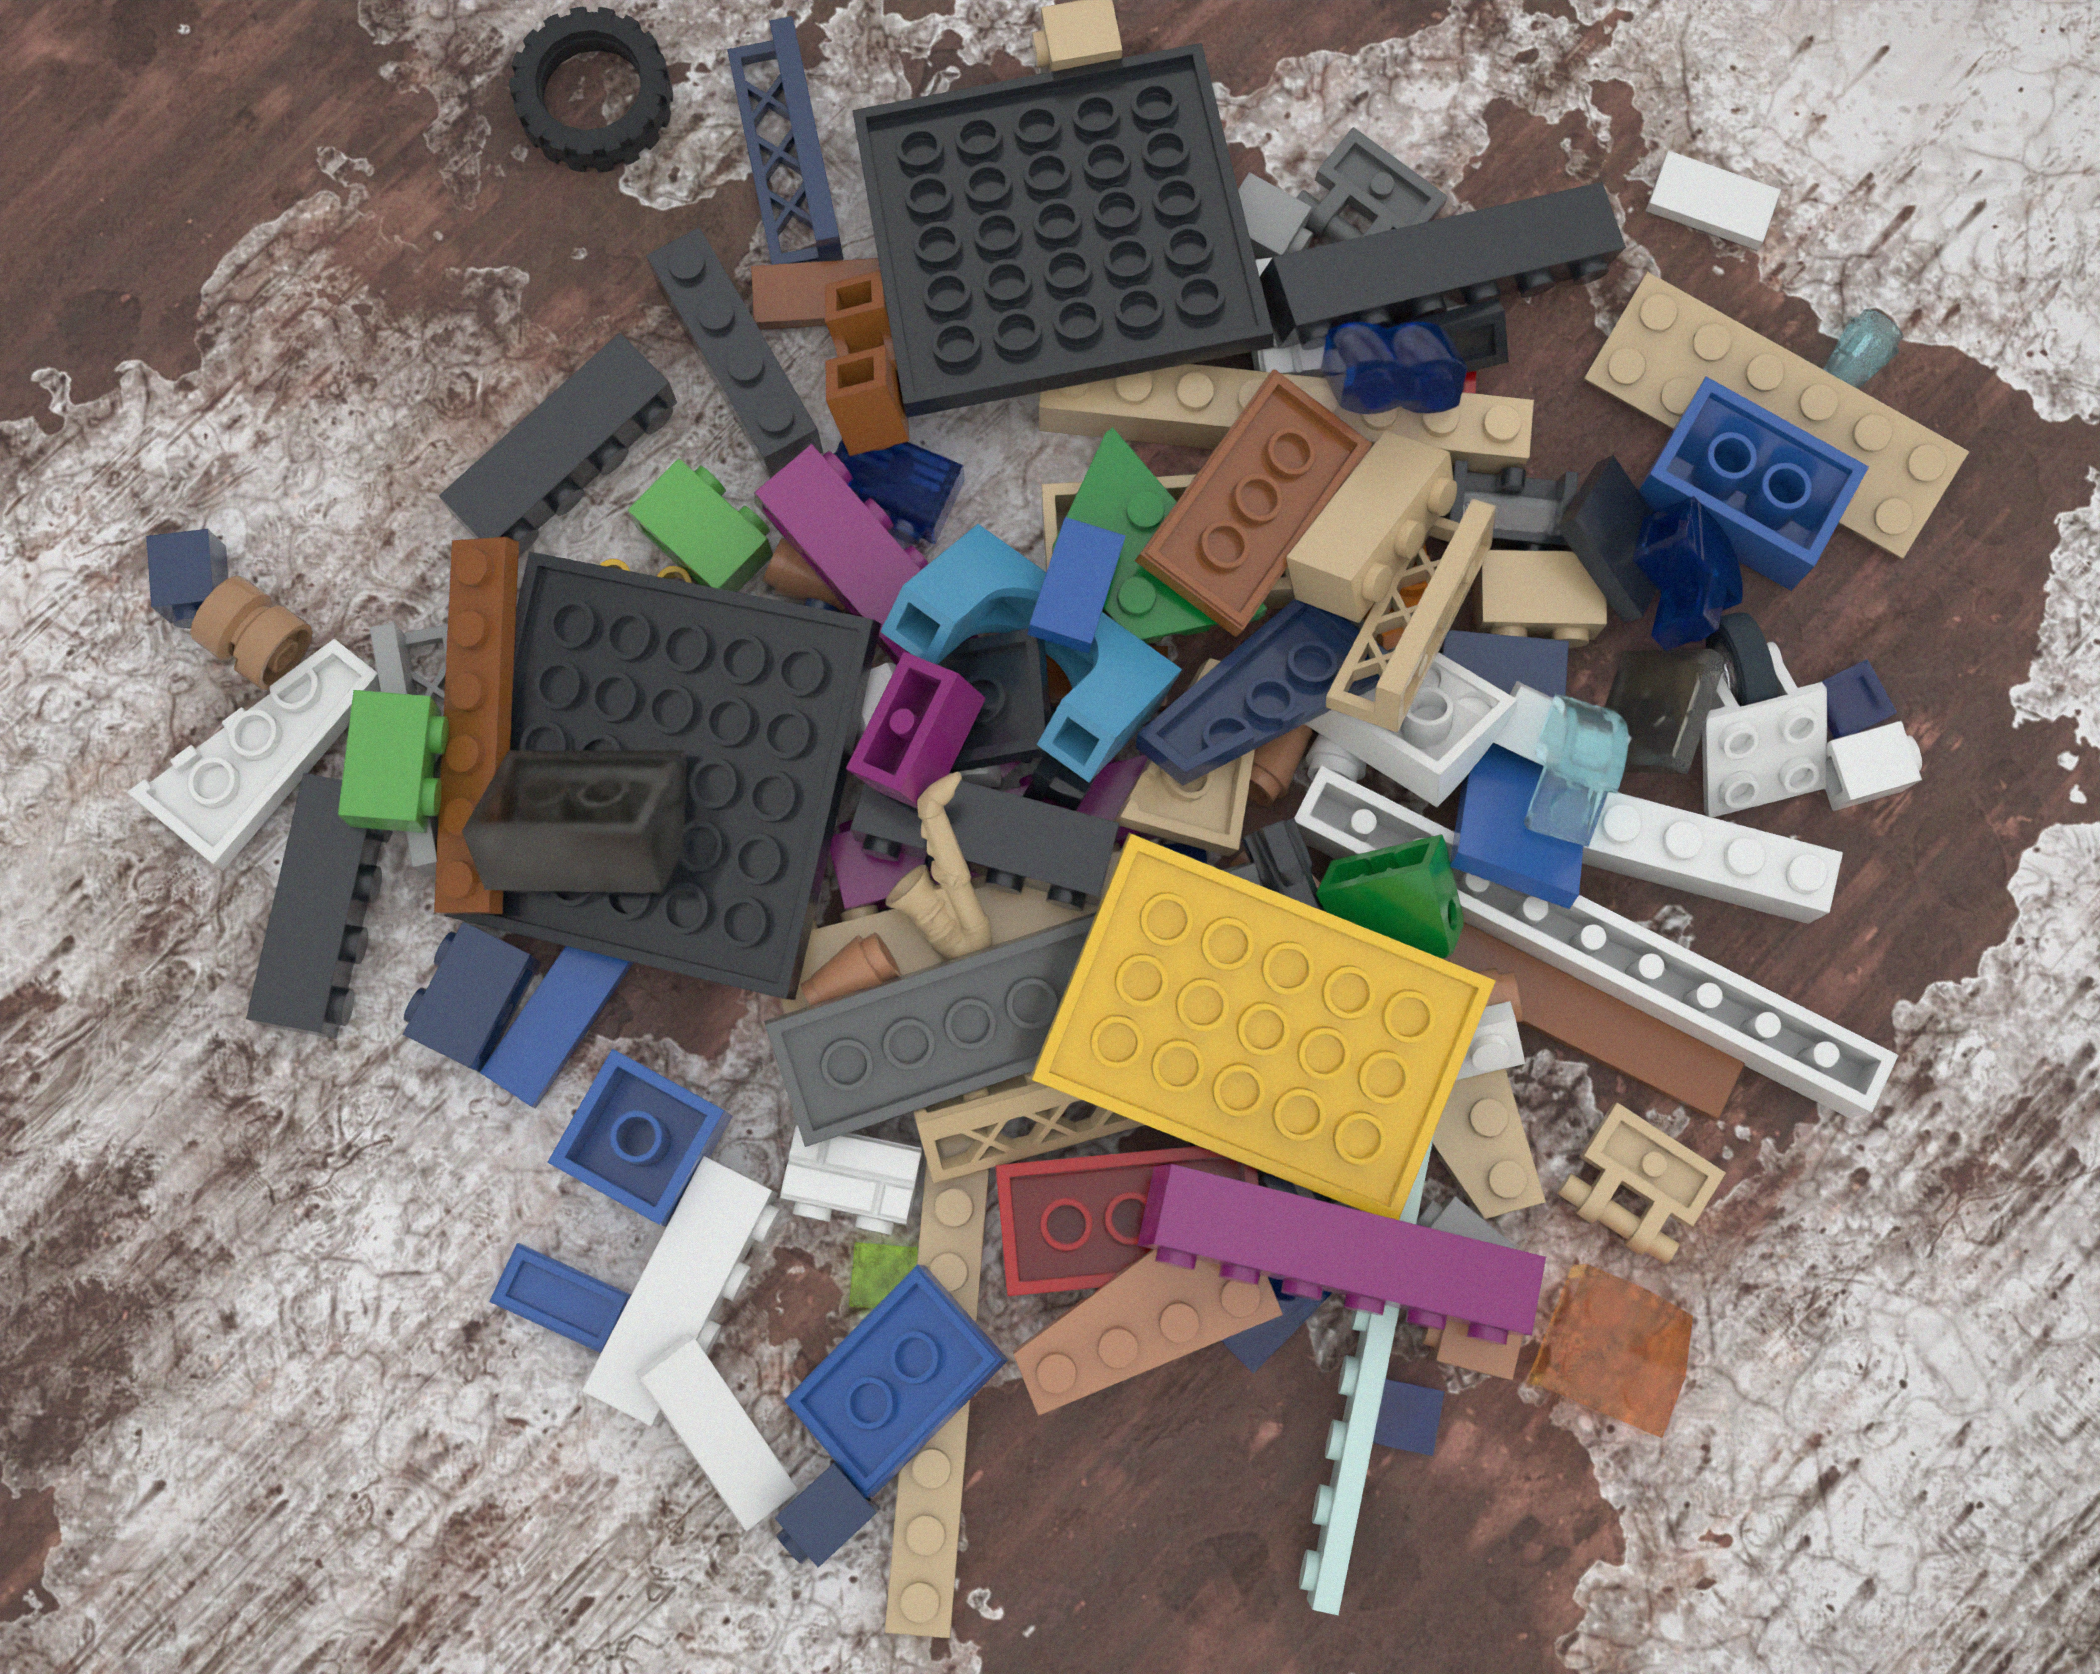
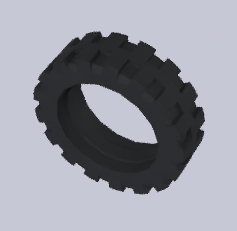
[509,7,673,173]

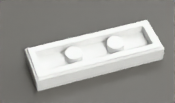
[635,1333,799,1532]

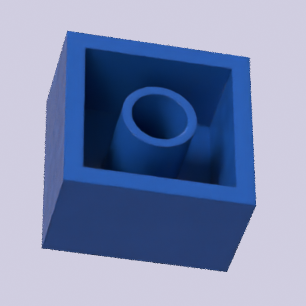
[547,1049,733,1227]

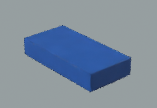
[1027,517,1126,654]
[489,1243,632,1353]

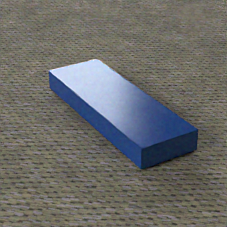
[480,946,634,1109]

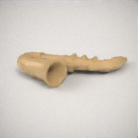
[886,772,993,961]

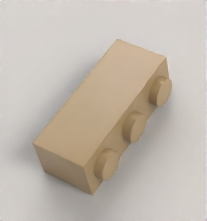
[1286,430,1457,623]

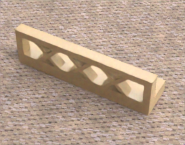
[1326,498,1496,733]
[913,1071,1145,1184]

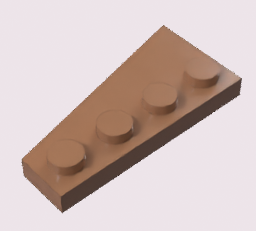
[1013,1249,1283,1416]

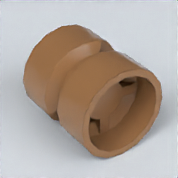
[190,575,313,690]

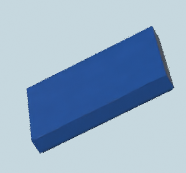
[1450,743,1589,909]
[784,1264,1009,1497]

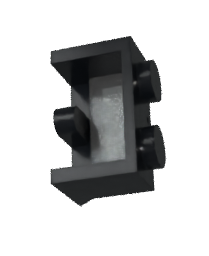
[1442,460,1578,552]

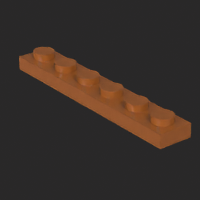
[434,537,519,915]

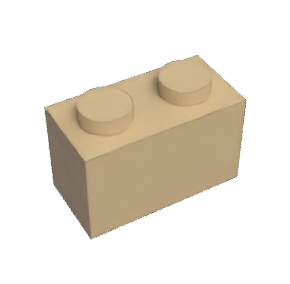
[1472,550,1607,648]

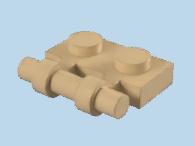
[1557,1103,1726,1265]

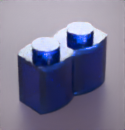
[1321,322,1468,414]

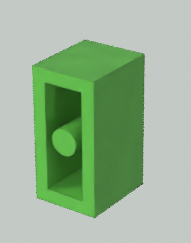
[628,458,773,592]
[338,690,449,833]

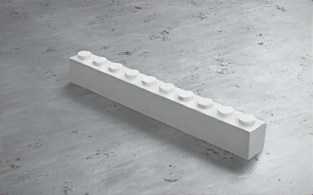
[1295,765,1898,1118]

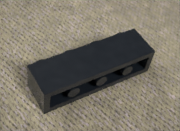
[646,227,823,479]
[439,333,677,555]
[246,773,393,1039]
[850,780,1120,911]

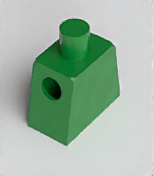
[1316,834,1464,959]

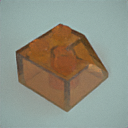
[1526,1264,1693,1438]

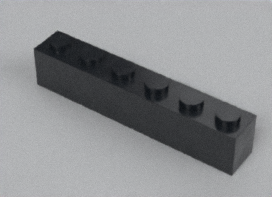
[1260,182,1626,350]

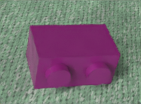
[846,652,986,809]

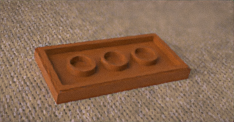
[1134,369,1373,637]

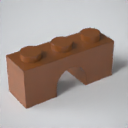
[825,270,909,456]

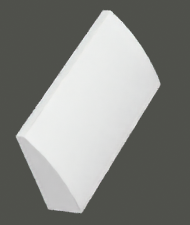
[1305,618,1518,807]

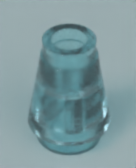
[1823,309,1904,389]

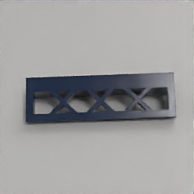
[727,16,844,265]

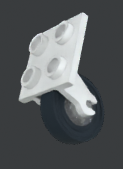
[1699,612,1827,818]

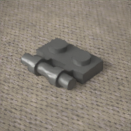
[1296,127,1448,243]

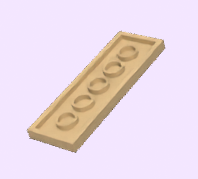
[1584,272,1969,559]

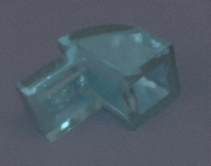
[1524,693,1628,847]

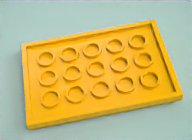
[1031,833,1496,1220]

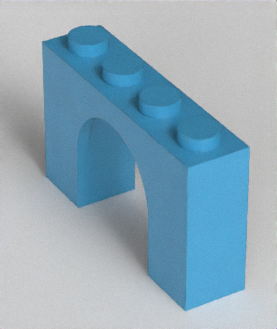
[880,524,1182,782]

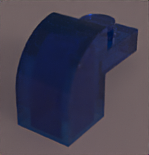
[1633,496,1743,651]

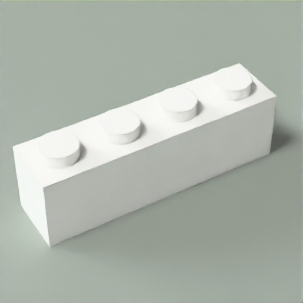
[1582,787,1843,924]
[582,1156,781,1426]

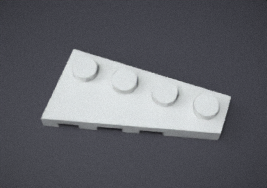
[127,639,380,871]

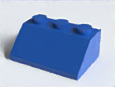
[1638,376,1869,591]

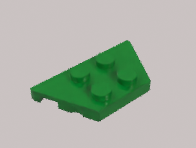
[1052,427,1267,644]

